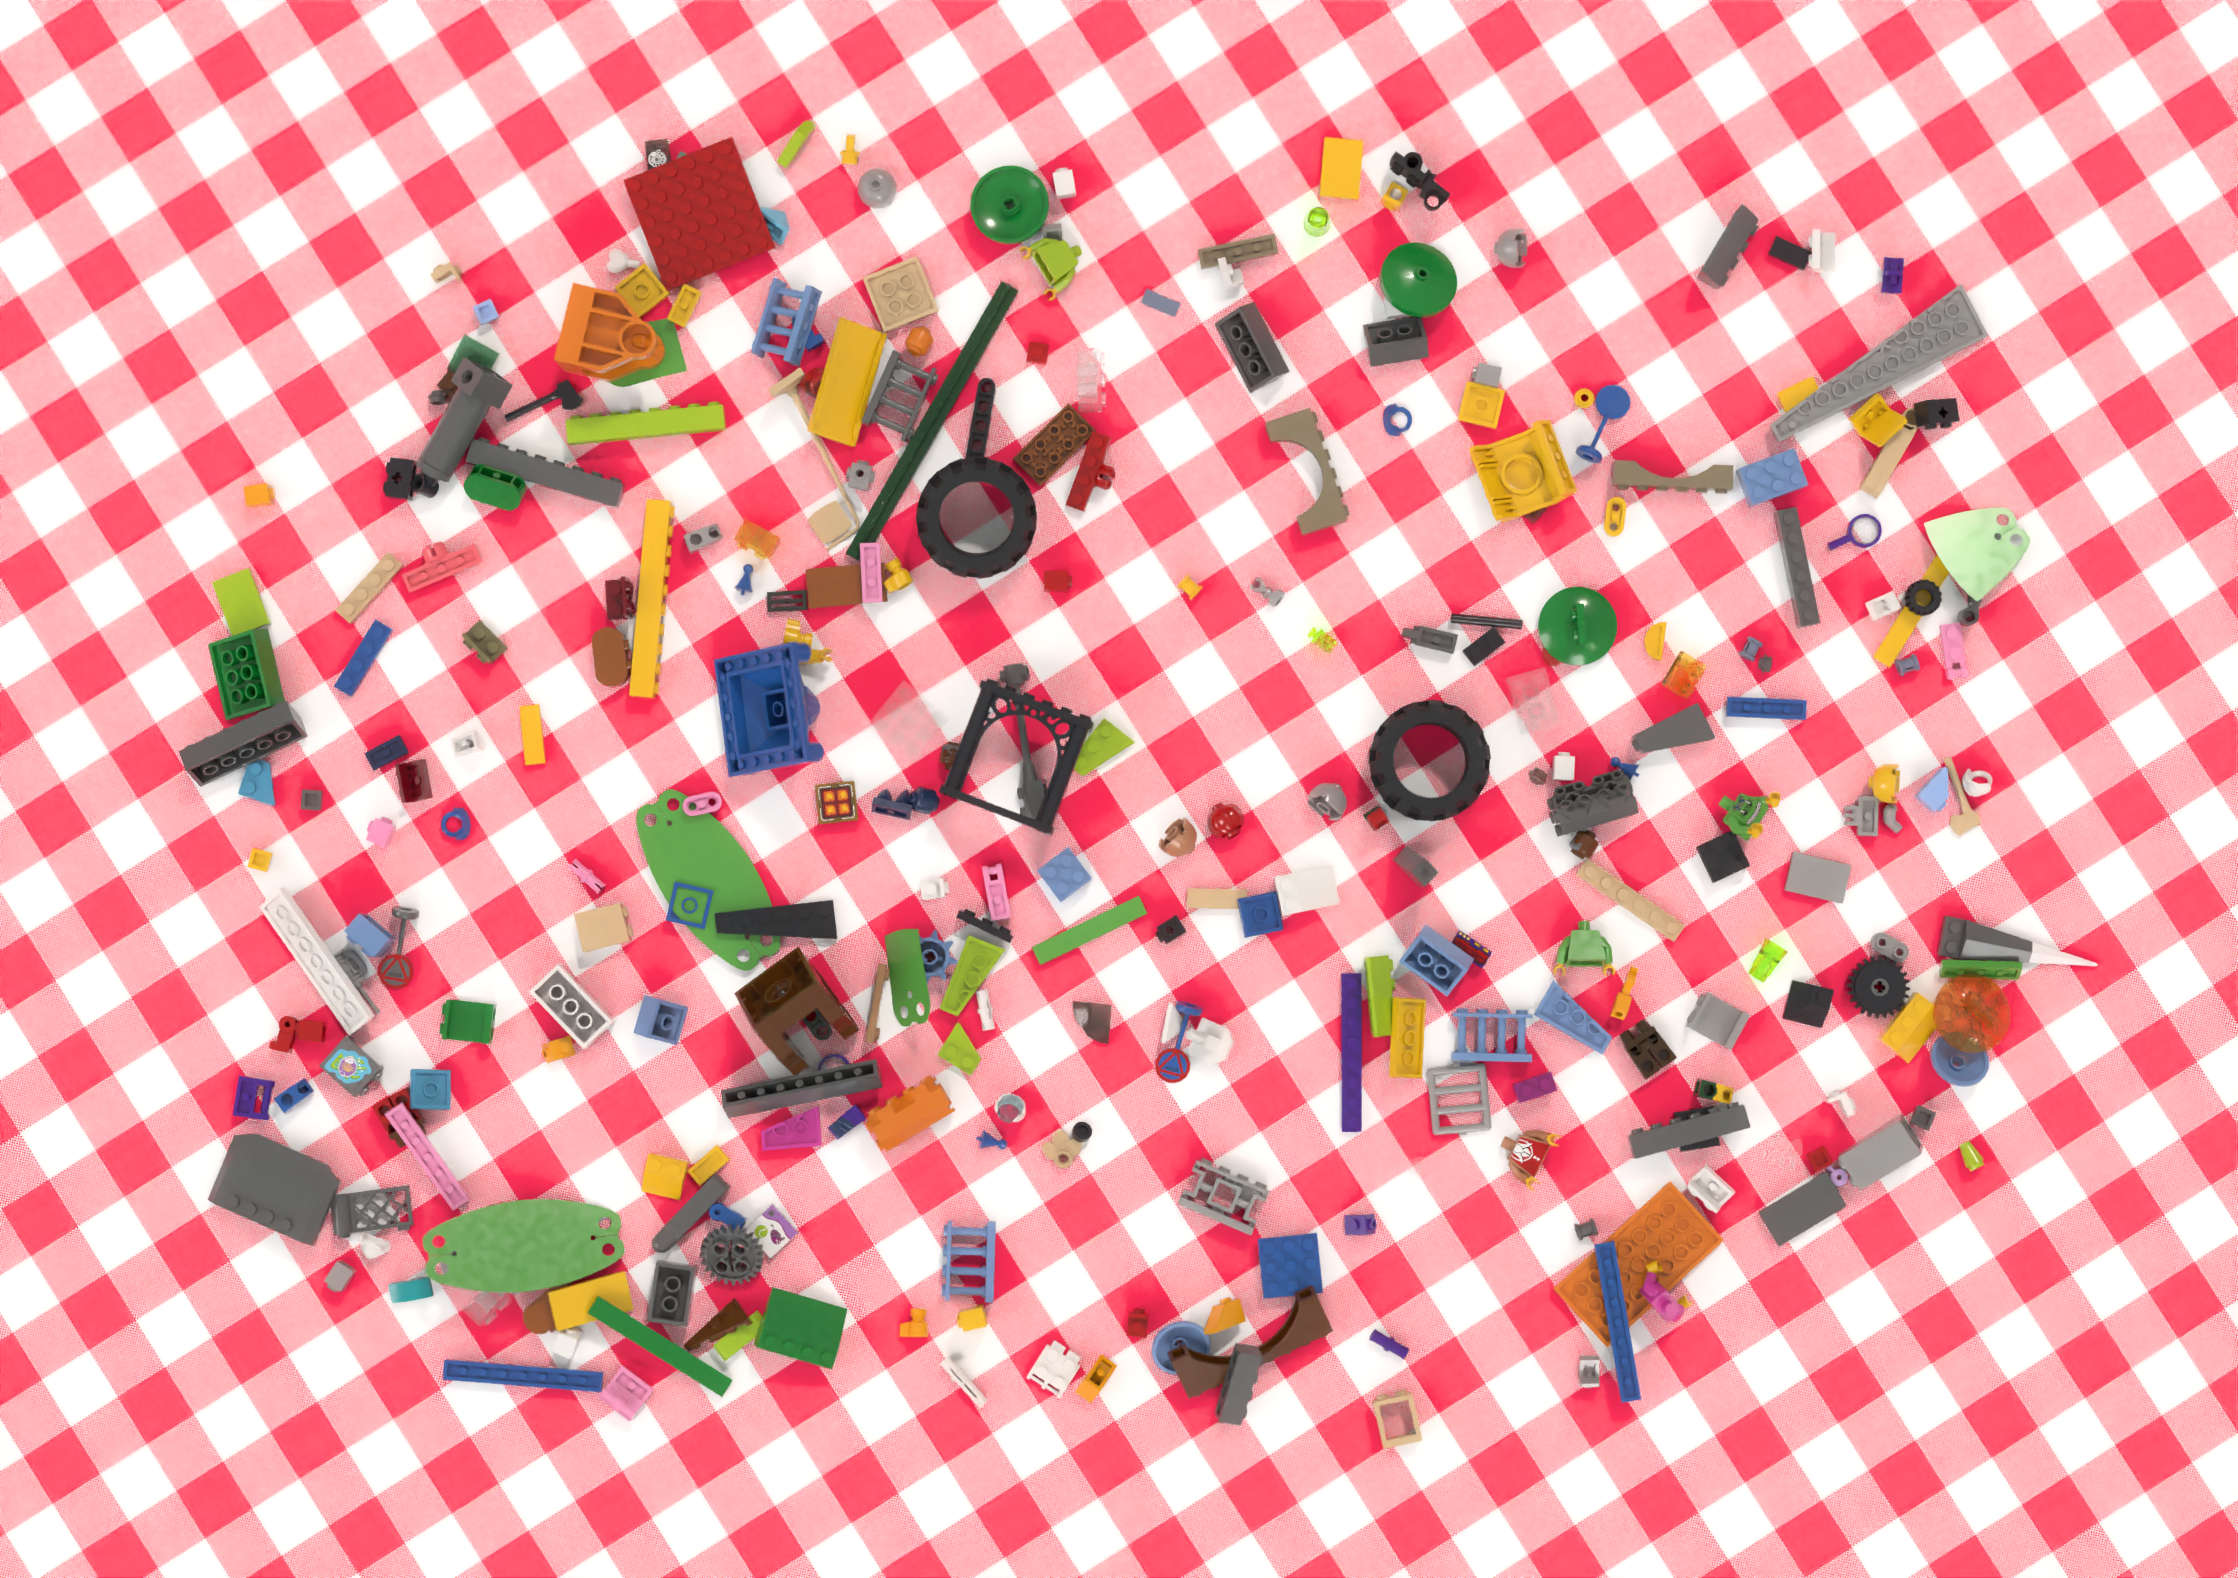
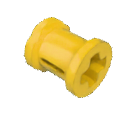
[1177,574,1203,600]

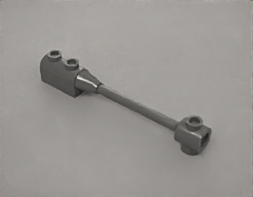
[999,663,1047,820]

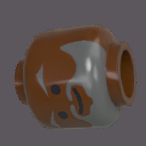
[939,741,960,770]
[1569,829,1599,860]

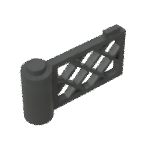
[331,1185,414,1239]

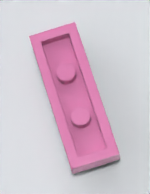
[860,542,883,603]

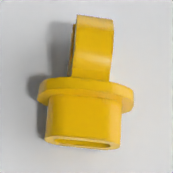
[840,134,860,165]

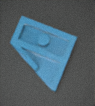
[238,759,276,806]

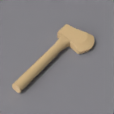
[1944,756,1981,836]

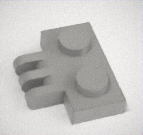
[1844,796,1879,836]

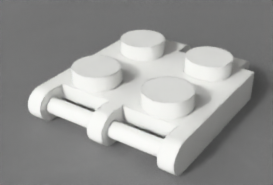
[1026,1340,1081,1399]

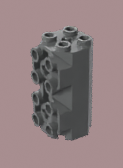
[1546,770,1639,837]

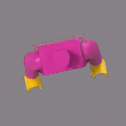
[1638,1260,1693,1322]

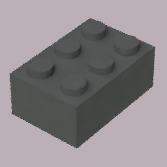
[647,1260,698,1327]

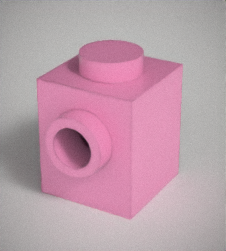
[366,816,397,848]

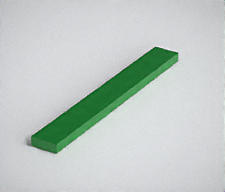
[587,1296,733,1397]

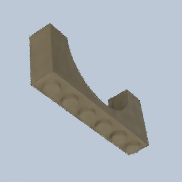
[1265,408,1350,536]

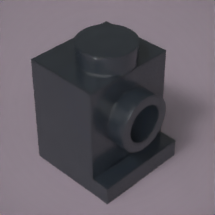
[1155,915,1187,944]

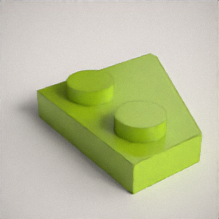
[937,1022,981,1076]

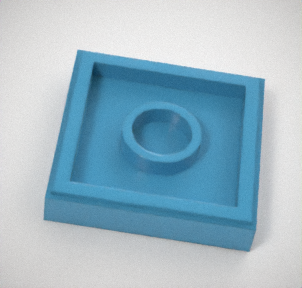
[410,1069,451,1110]

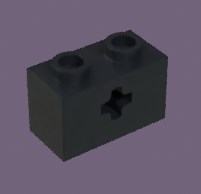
[1913,398,1960,430]
[383,457,417,501]

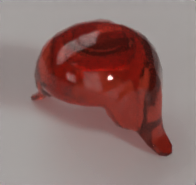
[796,367,825,399]

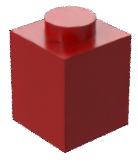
[1044,571,1072,592]
[295,1020,327,1042]

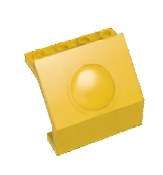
[1469,420,1578,523]

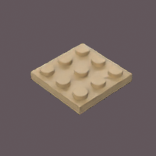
[862,256,939,333]

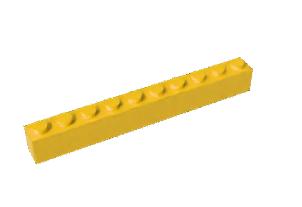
[629,499,675,699]

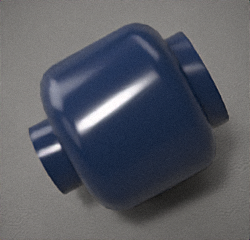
[909,786,940,814]

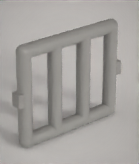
[1427,1063,1492,1135]

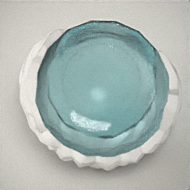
[994,1093,1026,1123]

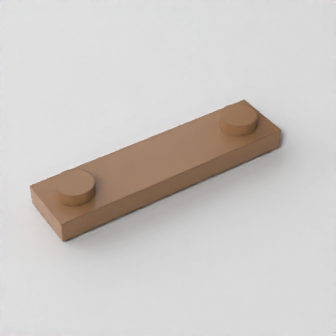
[866,964,890,1043]

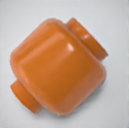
[905,326,934,357]

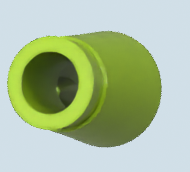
[1959,1141,1985,1172]

